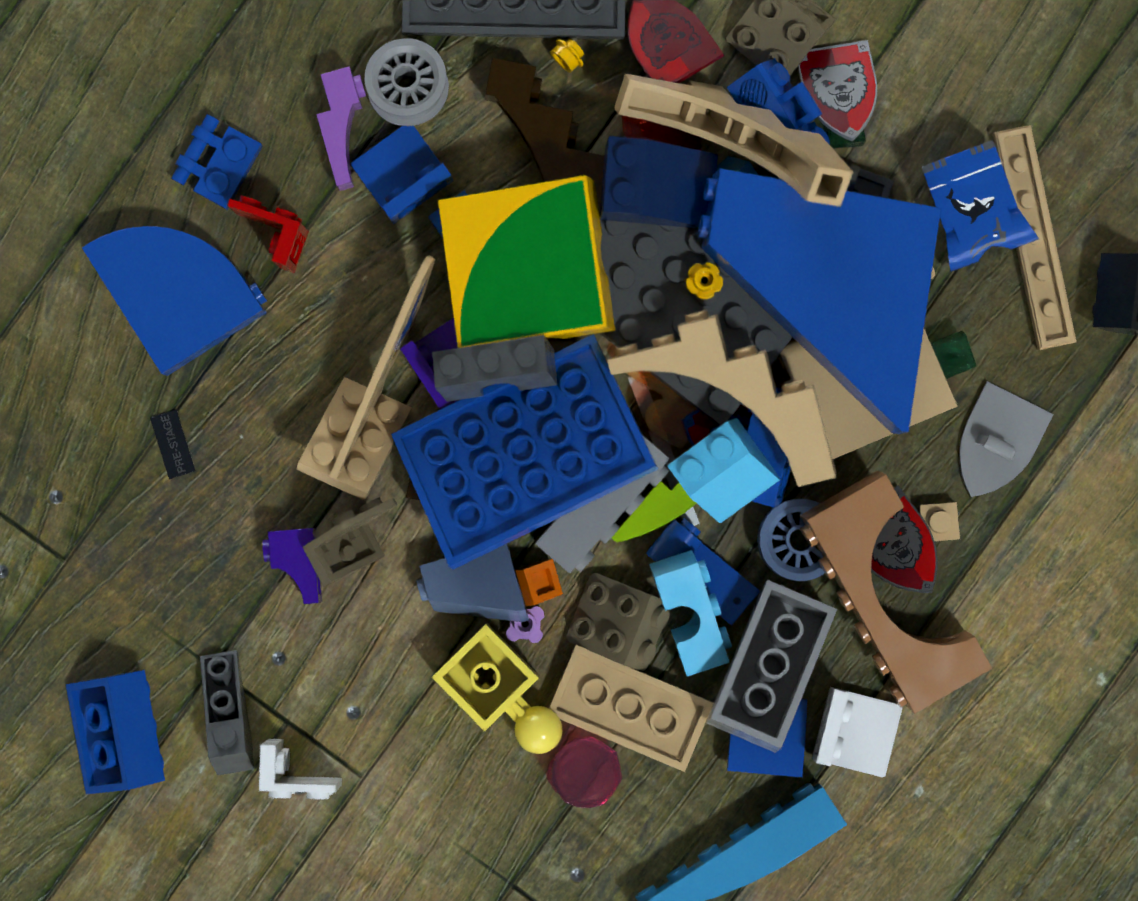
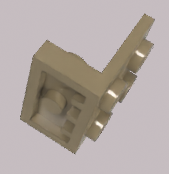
[726,0,836,75]

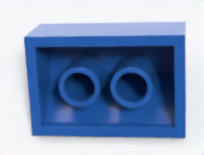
[66,670,165,794]

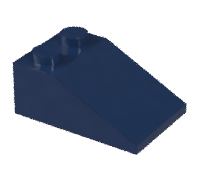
[600,136,718,228]

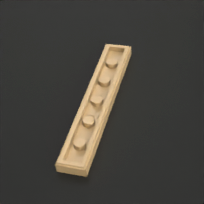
[992,125,1076,350]

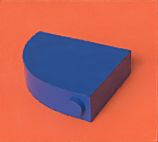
[82,226,267,376]

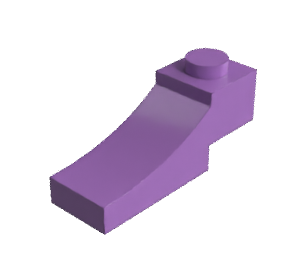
[316,67,366,191]

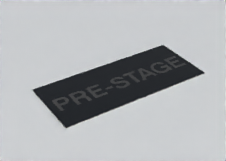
[150,409,195,479]

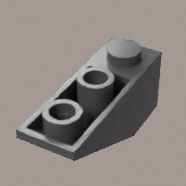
[200,650,254,775]

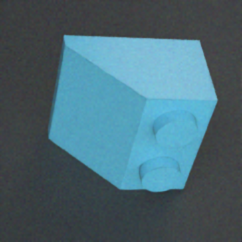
[667,418,781,523]

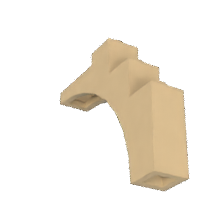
[614,74,853,206]
[607,310,836,487]

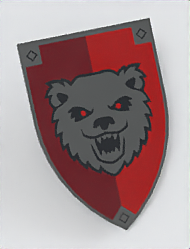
[871,485,938,593]

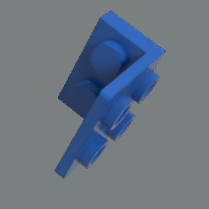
[351,126,453,224]

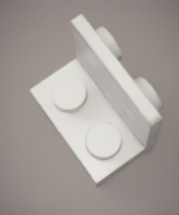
[812,687,902,777]
[259,739,342,799]

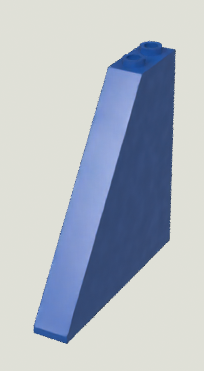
[698,168,941,434]

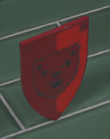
[628,0,724,83]

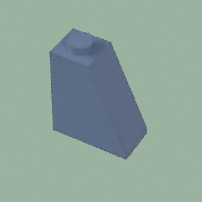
[416,544,529,622]

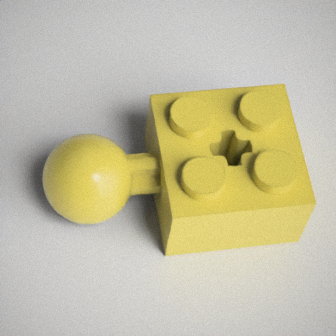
[432,623,562,754]

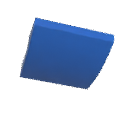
[727,698,807,777]

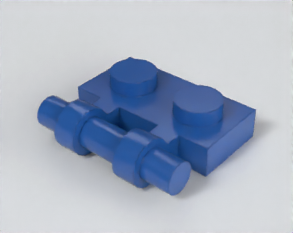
[171,114,263,210]

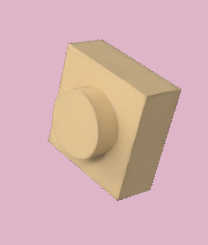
[918,502,960,541]

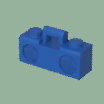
[727,58,830,144]

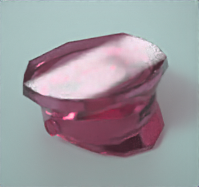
[547,736,623,809]

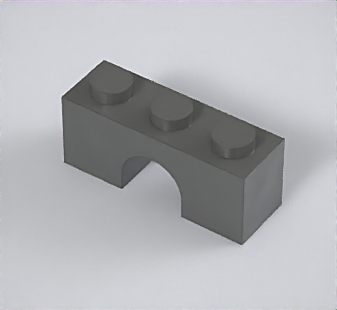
[433,335,557,402]

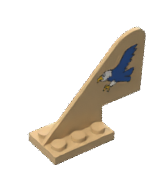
[296,255,435,501]

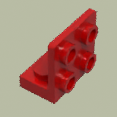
[227,196,309,273]

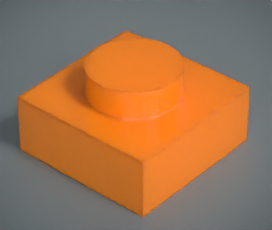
[515,559,563,606]

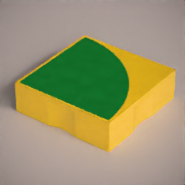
[438,175,615,348]

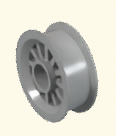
[364,38,449,126]

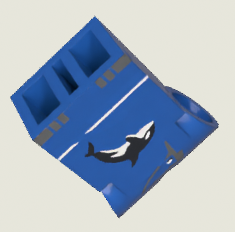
[921,140,1039,272]

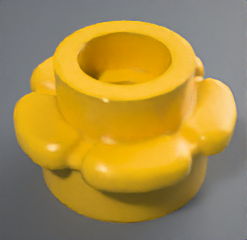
[550,38,584,73]
[686,262,723,299]

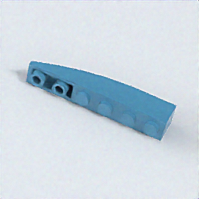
[635,783,847,901]

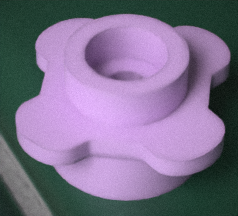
[506,606,544,643]

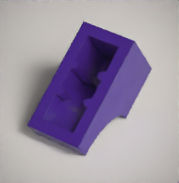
[263,528,322,604]

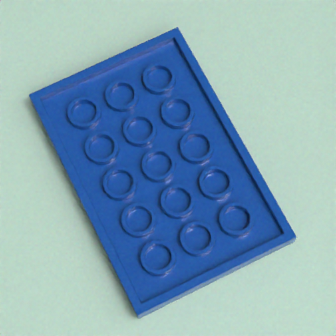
[391,334,658,570]

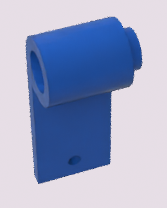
[645,518,760,626]

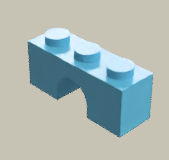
[649,550,732,677]

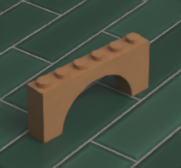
[800,470,992,714]

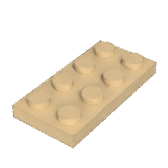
[549,644,714,772]

